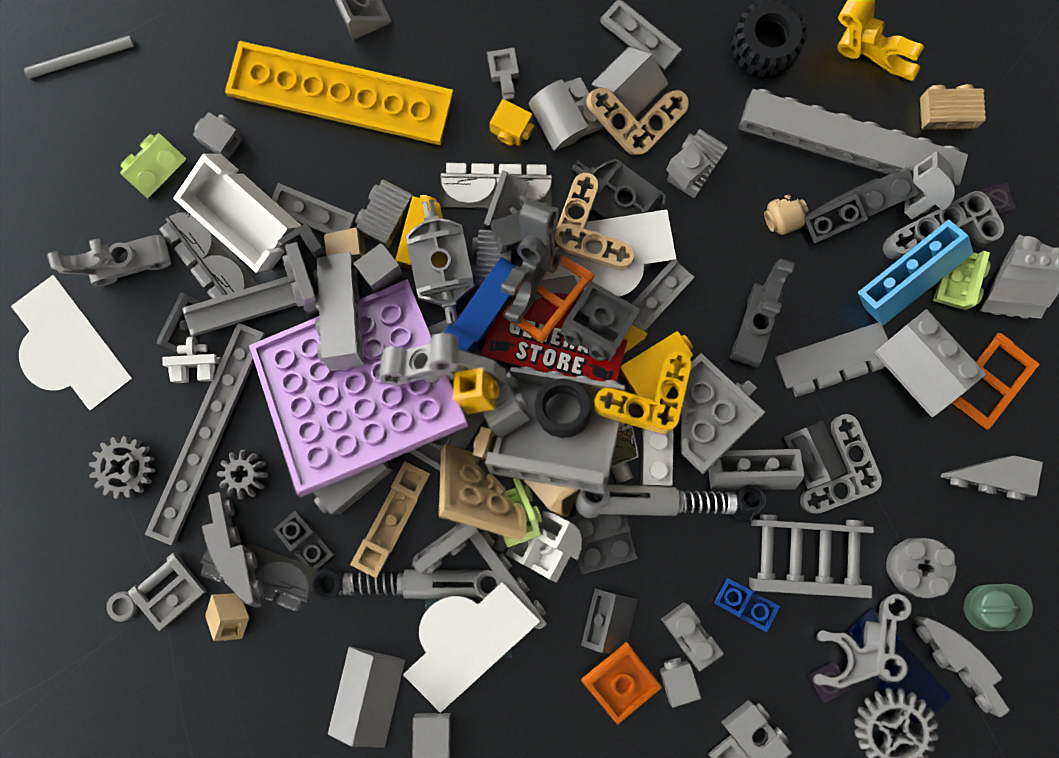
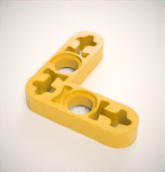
[593,351,691,434]

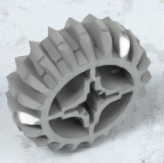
[855,688,938,758]

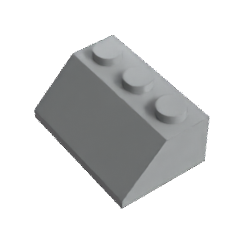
[874,309,986,417]

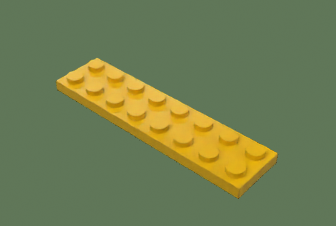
[225,41,454,145]

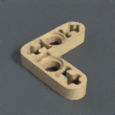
[586,87,689,155]
[554,173,634,270]

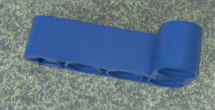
[443,257,516,354]

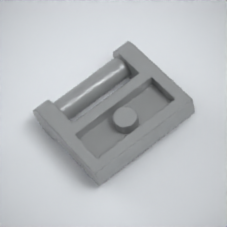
[128,552,207,631]

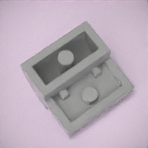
[528,77,604,151]

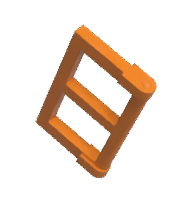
[502,255,595,343]
[952,333,1040,430]

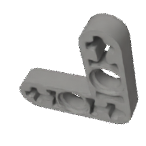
[800,414,882,514]

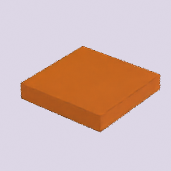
[581,642,663,725]

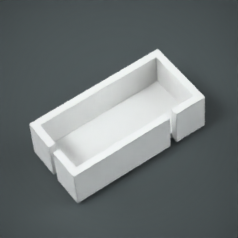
[173,154,302,273]

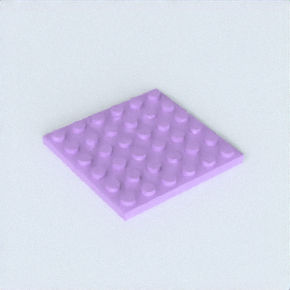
[249,280,468,497]

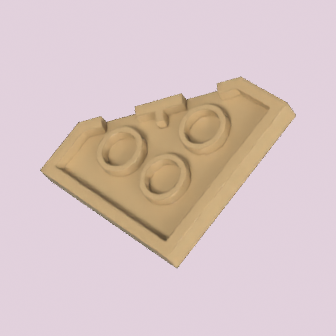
[439,444,527,541]

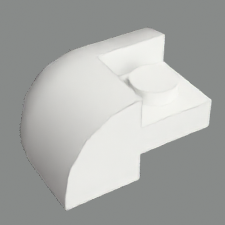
[506,511,582,583]

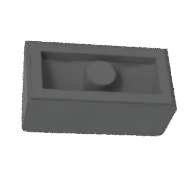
[156,293,201,356]

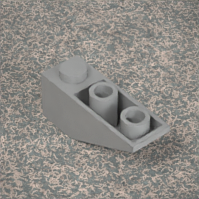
[941,456,1043,501]

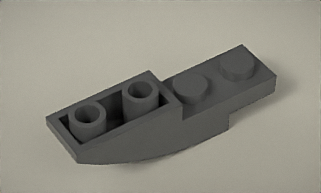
[805,167,919,243]

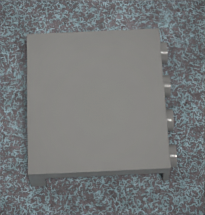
[485,367,626,494]

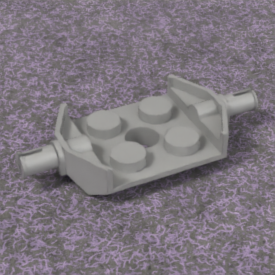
[406,200,475,325]

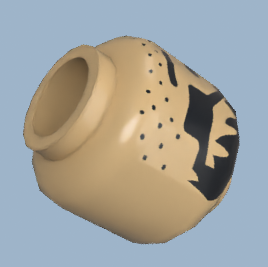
[764,194,809,235]

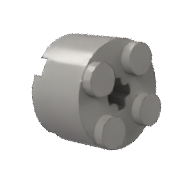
[886,538,956,598]

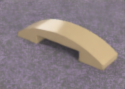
[350,461,430,578]

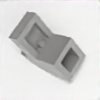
[904,151,955,219]

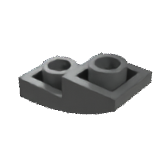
[273,511,336,575]

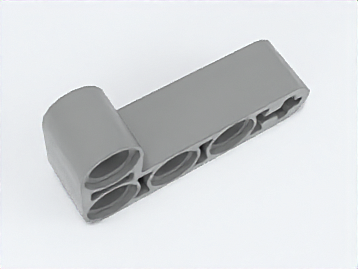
[883,191,1004,260]

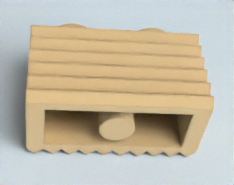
[920,84,986,130]

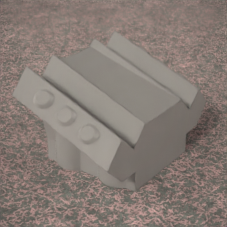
[979,234,1059,319]

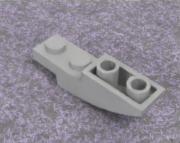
[202,492,263,607]
[913,616,1010,717]

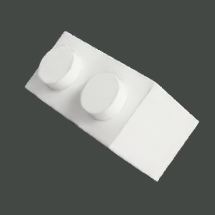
[640,428,673,487]

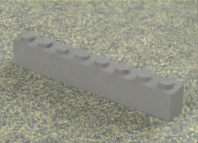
[739,89,968,189]

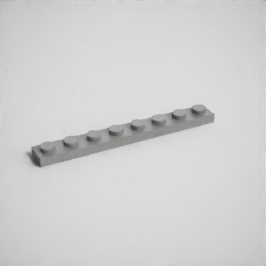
[145,323,266,545]

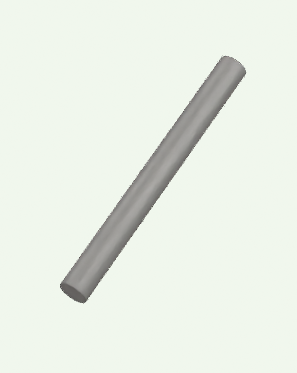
[24,36,134,79]

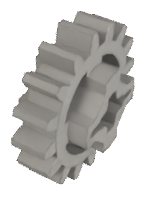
[89,436,155,499]

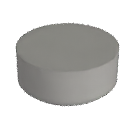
[107,591,139,622]

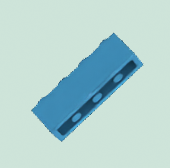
[858,219,973,326]

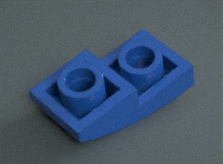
[714,578,780,632]

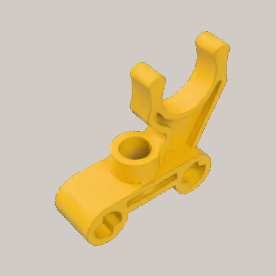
[837,0,924,81]

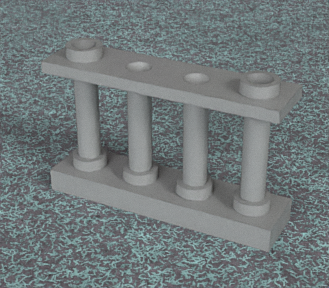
[749,514,874,598]

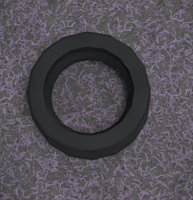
[534,378,591,438]

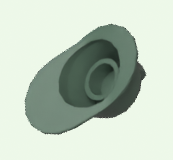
[963,584,1033,631]

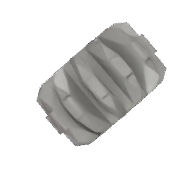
[217,450,268,499]

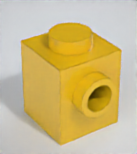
[490,99,535,146]
[453,368,499,414]

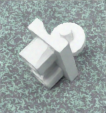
[163,336,222,383]

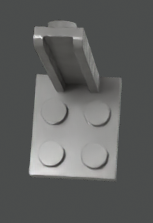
[182,242,317,337]
[413,523,547,629]

